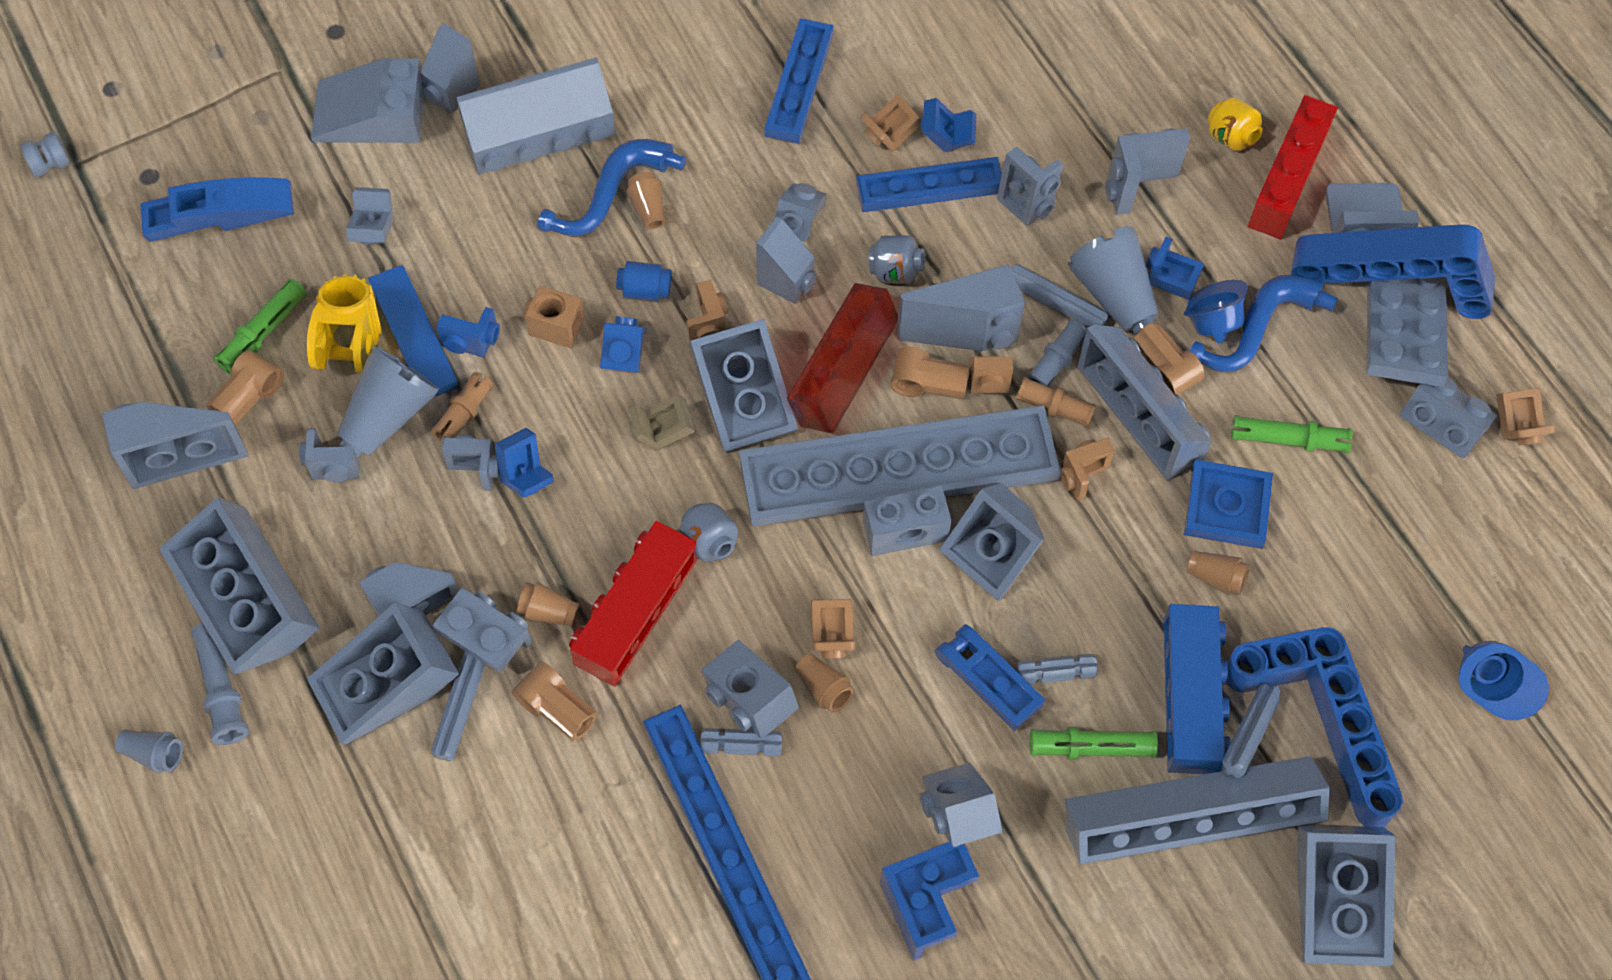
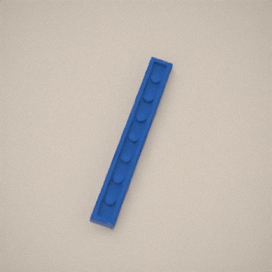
[643,705,811,980]

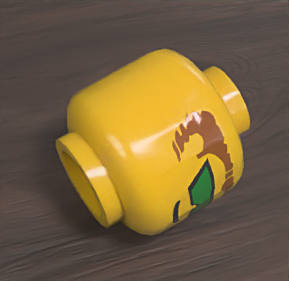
[1208,98,1262,151]

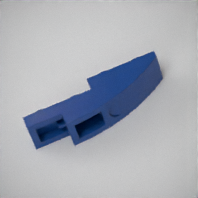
[140,177,294,242]

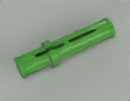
[213,279,307,374]
[1231,415,1353,453]
[1029,727,1158,760]

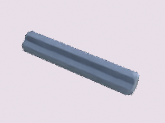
[1011,264,1109,327]
[431,651,485,761]
[1222,683,1280,778]

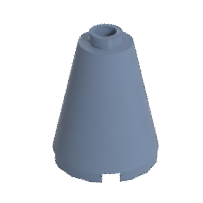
[1067,226,1159,335]
[337,346,439,457]

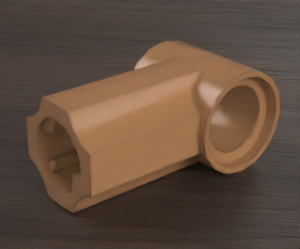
[1133,323,1205,395]
[891,346,970,399]
[206,350,284,426]
[512,661,597,742]

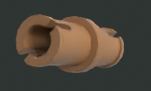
[431,372,493,441]
[1016,377,1096,428]

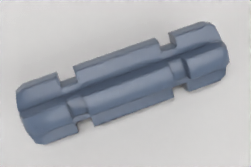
[1017,653,1098,684]
[701,728,782,756]

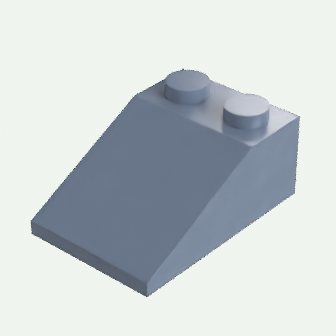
[311,58,425,143]
[896,264,1025,351]
[688,319,798,452]
[102,402,249,489]
[307,602,459,744]
[1297,825,1395,966]

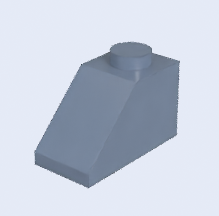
[420,23,480,112]
[756,216,817,304]
[359,562,458,617]

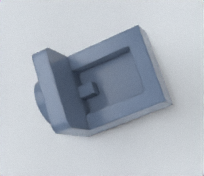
[775,183,827,242]
[346,187,393,245]
[299,428,360,482]
[442,435,500,491]

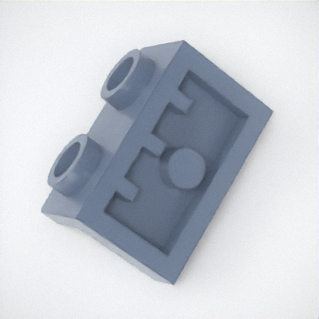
[997,147,1063,226]

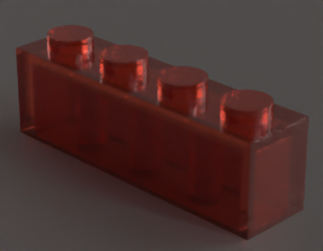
[787,283,898,434]

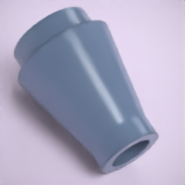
[115,729,183,773]

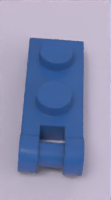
[935,624,1045,732]

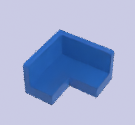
[880,842,979,960]

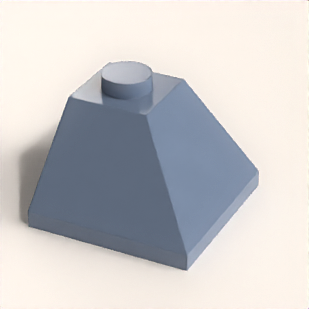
[939,483,1045,601]

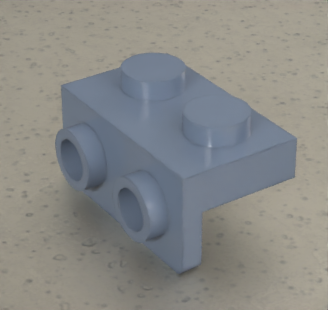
[1400,378,1498,458]
[432,587,532,673]

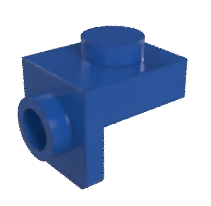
[921,98,976,152]
[1146,237,1204,300]
[436,307,500,358]
[600,316,647,373]
[494,428,554,497]

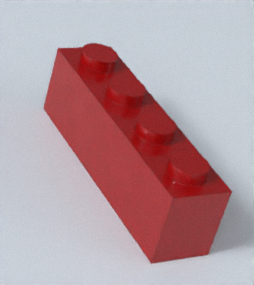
[1247,94,1338,240]
[569,520,698,687]

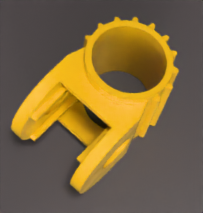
[307,274,382,374]

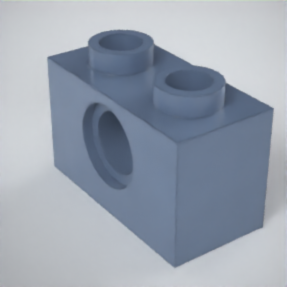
[862,485,952,556]
[701,639,799,739]
[920,762,1002,847]

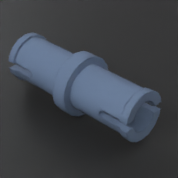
[1027,320,1087,387]

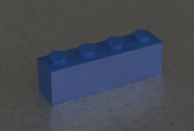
[1163,604,1231,774]

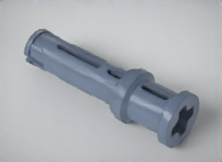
[191,623,249,745]

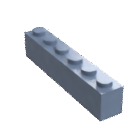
[1065,756,1330,864]

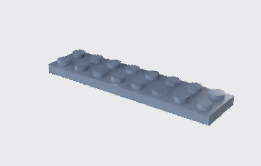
[739,405,1061,527]

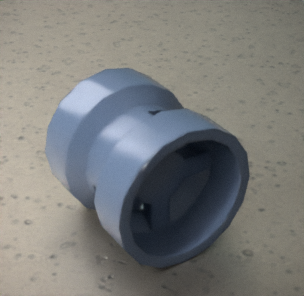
[20,131,71,178]

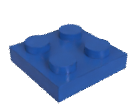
[1184,459,1273,549]

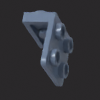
[1105,129,1191,215]
[1325,183,1419,233]

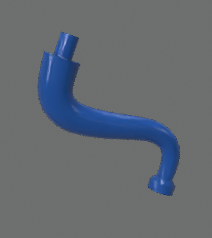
[537,139,686,236]
[1189,275,1338,372]

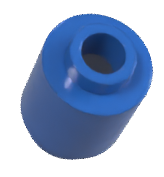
[616,261,672,302]

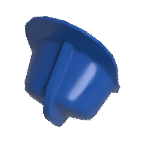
[1184,280,1248,344]
[1458,641,1549,720]

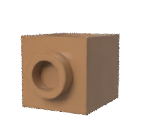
[523,286,585,348]

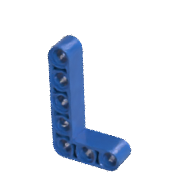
[1291,224,1495,319]
[1226,627,1403,827]

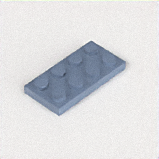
[1366,277,1448,387]

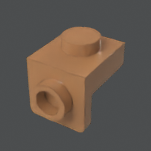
[861,94,921,152]
[686,280,728,342]
[969,356,1013,393]
[1496,388,1555,445]
[1060,437,1115,501]
[811,599,855,658]

